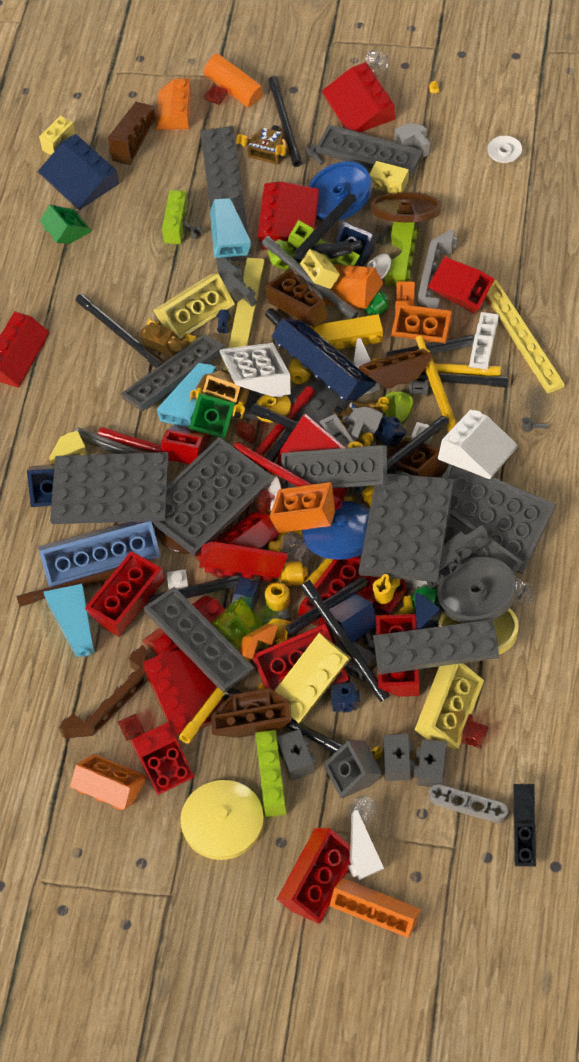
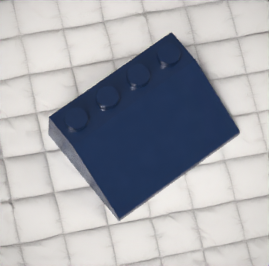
[38,133,119,210]

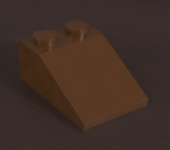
[387,437,449,478]

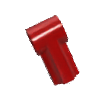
[375,579,407,615]

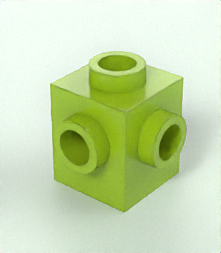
[267,239,294,271]

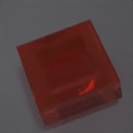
[205,84,228,105]
[236,420,257,444]
[257,490,273,515]
[118,714,145,741]

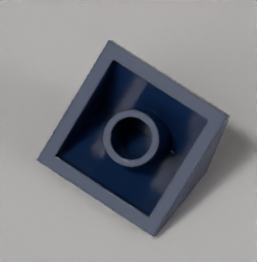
[335,221,375,267]
[329,593,376,642]
[415,593,440,630]

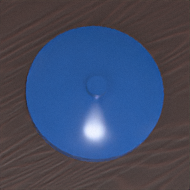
[308,161,373,221]
[302,501,370,560]

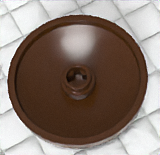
[371,192,441,223]

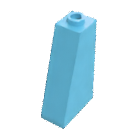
[210,198,251,258]
[156,363,217,428]
[44,584,95,657]

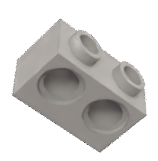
[318,414,354,448]

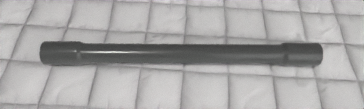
[262,236,359,319]

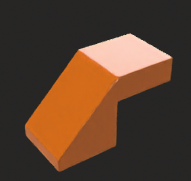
[395,281,415,314]
[239,624,278,659]

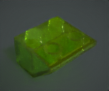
[212,597,264,652]

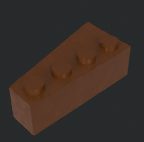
[108,102,156,165]
[264,268,328,327]

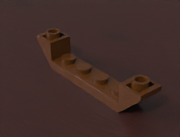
[59,645,148,738]

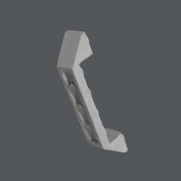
[418,229,457,310]

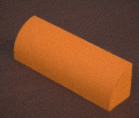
[204,53,263,108]
[330,878,421,938]

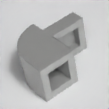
[395,123,431,157]
[345,407,383,441]

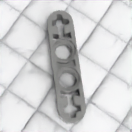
[429,784,508,823]

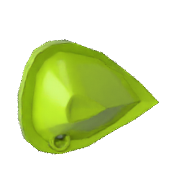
[384,392,413,425]

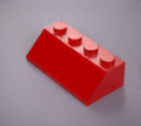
[0,311,50,388]
[196,511,280,578]
[199,542,288,582]
[85,551,165,637]
[143,595,229,656]
[376,614,419,697]
[277,828,351,924]

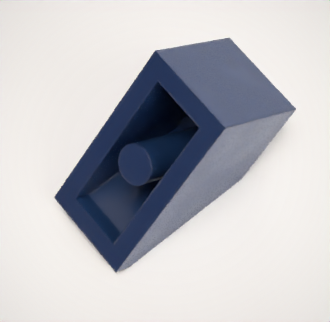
[229,577,260,626]

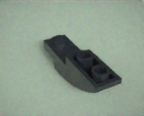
[513,784,536,867]

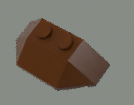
[359,348,432,389]
[211,688,291,738]

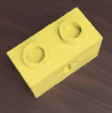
[39,116,75,155]
[369,161,409,193]
[300,249,340,289]

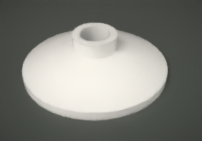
[488,136,522,163]
[367,254,391,280]

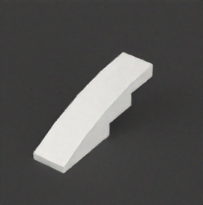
[469,312,499,369]

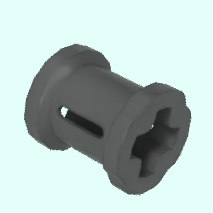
[409,380,429,396]

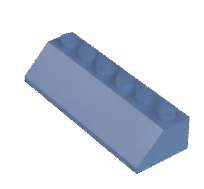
[38,521,161,587]

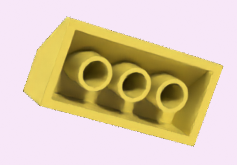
[154,273,235,339]
[275,633,351,723]
[415,663,484,749]

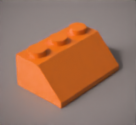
[156,78,192,130]
[323,264,383,308]
[391,304,452,343]
[269,482,335,533]
[70,754,147,810]

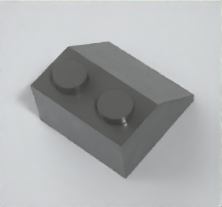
[323,740,382,798]

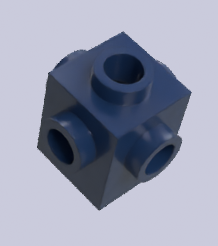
[375,416,407,446]
[330,682,360,713]

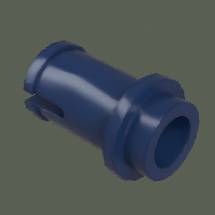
[217,310,231,334]

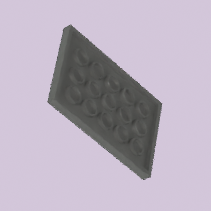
[151,437,274,557]
[50,452,169,524]
[443,464,556,574]
[359,474,454,582]

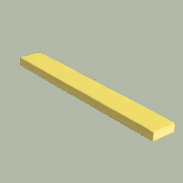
[224,258,265,374]
[485,280,564,394]

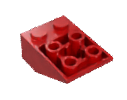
[427,257,495,314]
[161,425,211,465]
[129,722,194,795]

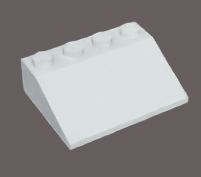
[220,343,291,397]
[438,410,518,479]

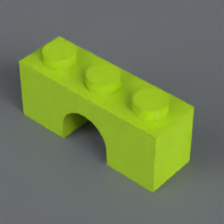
[162,190,189,244]

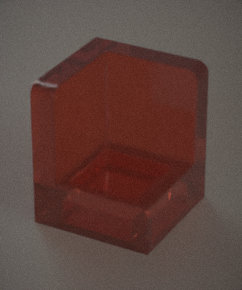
[462,714,488,749]

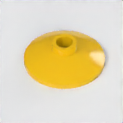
[256,394,291,423]

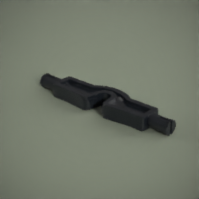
[284,240,362,265]

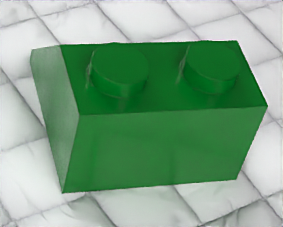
[40,205,91,244]
[189,393,235,439]

